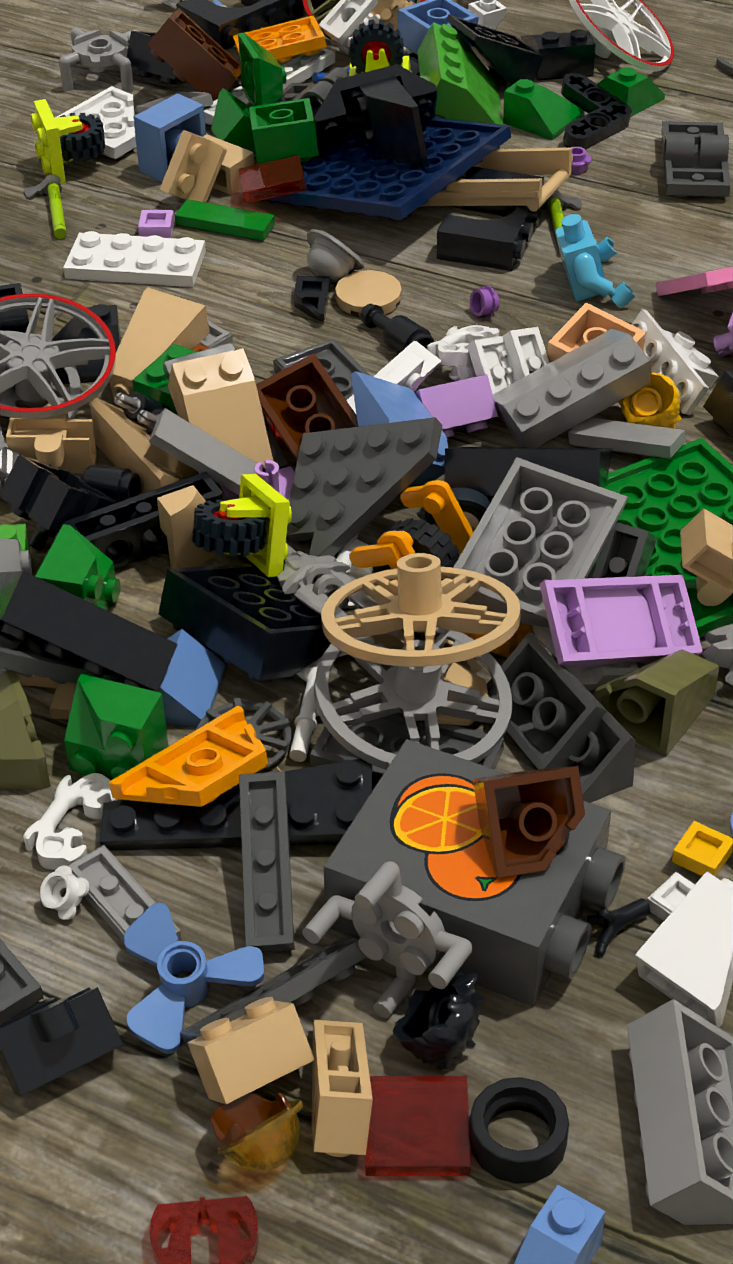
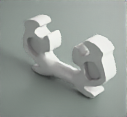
[427,325,499,367]
[23,773,120,870]

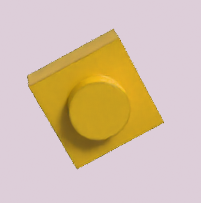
[671,821,733,877]

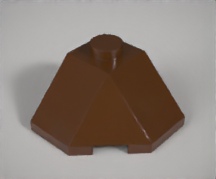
[473,766,585,878]

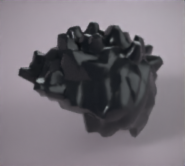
[393,970,484,1070]

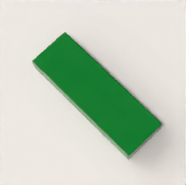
[175,199,275,241]

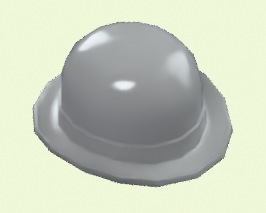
[307,229,364,283]

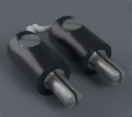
[114,392,171,435]

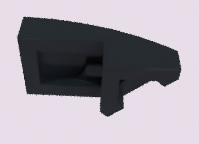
[294,276,330,321]

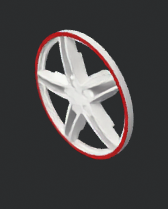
[569,0,674,71]

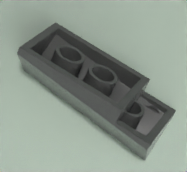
[486,632,636,803]

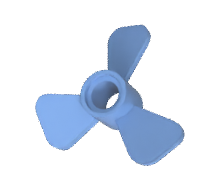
[124,903,265,1054]

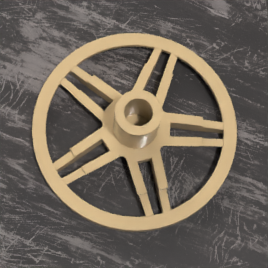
[321,553,521,667]

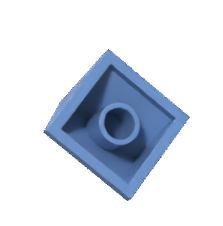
[156,629,226,727]

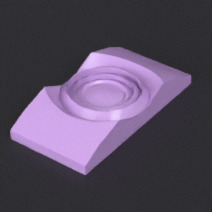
[539,575,703,668]

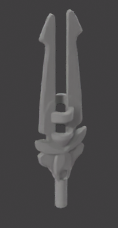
[278,544,399,645]

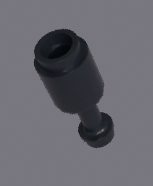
[360,304,434,353]
[60,464,141,502]

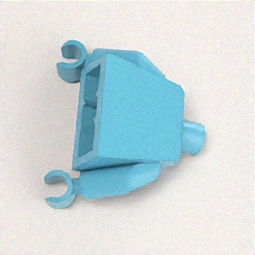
[555,214,635,307]

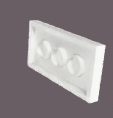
[63,231,206,287]

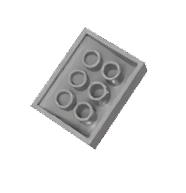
[453,457,628,627]

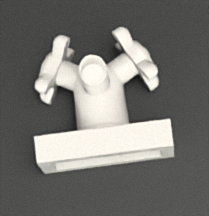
[319,0,380,55]

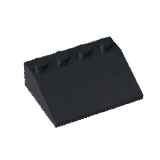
[445,447,612,497]
[158,564,331,683]
[0,571,178,691]

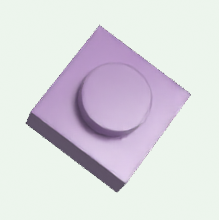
[138,210,174,238]

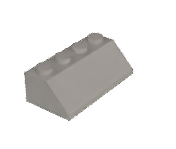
[493,329,651,447]
[627,999,733,1225]

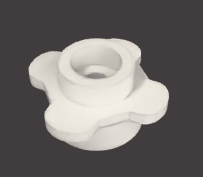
[40,865,89,920]

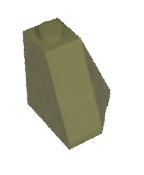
[594,649,720,756]
[0,670,51,789]

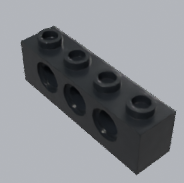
[63,472,224,569]

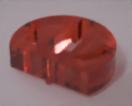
[150,1196,259,1264]

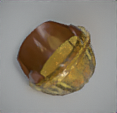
[209,1093,304,1173]

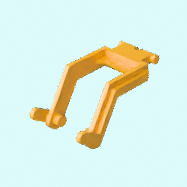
[349,480,534,658]

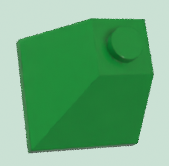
[238,33,287,107]
[596,67,665,117]
[503,79,585,140]
[211,88,256,155]

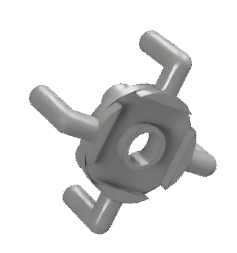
[59,28,139,93]
[302,861,472,1018]

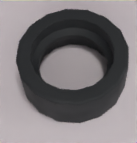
[469,1077,569,1184]

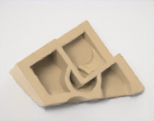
[157,485,217,569]

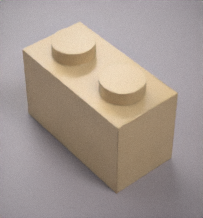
[187,997,315,1104]

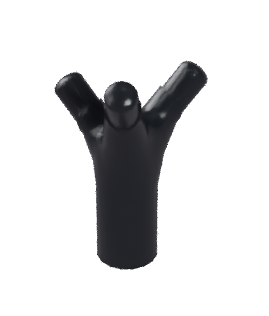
[587,898,650,956]

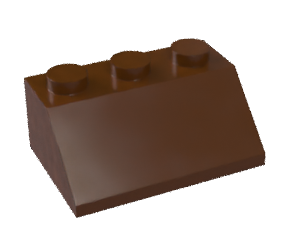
[147,8,241,101]
[256,353,358,461]

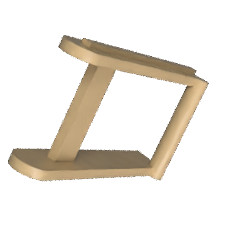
[421,147,573,211]

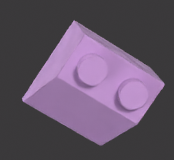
[415,374,498,438]

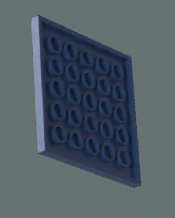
[252,118,511,221]

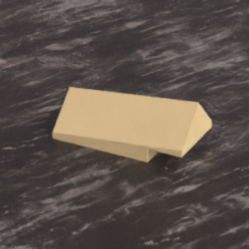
[89,397,198,494]

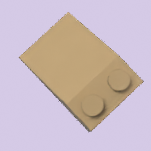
[168,348,273,474]

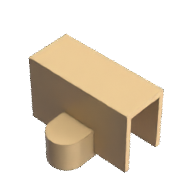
[6,403,97,474]
[680,509,733,606]

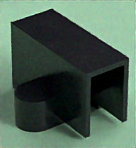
[0,987,123,1096]

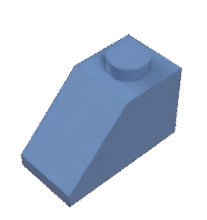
[514,1185,606,1264]

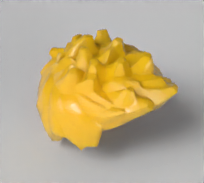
[619,372,682,429]

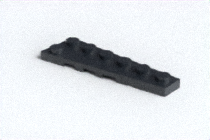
[100,758,373,851]

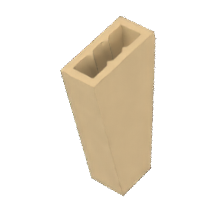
[109,287,210,399]

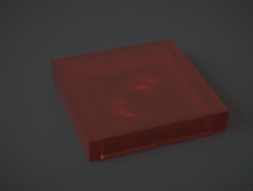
[239,155,306,203]
[365,1076,471,1176]

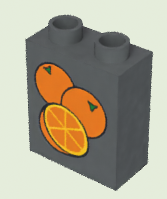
[323,739,626,1007]

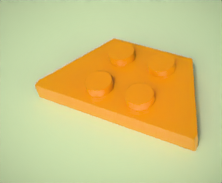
[109,705,268,807]

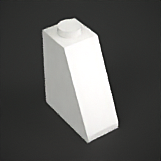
[635,872,733,1028]

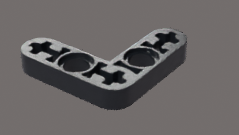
[561,73,632,150]

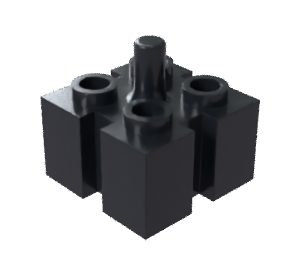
[0,455,118,550]

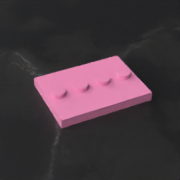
[656,267,733,296]

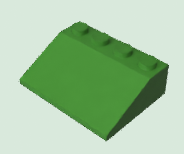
[417,22,504,125]

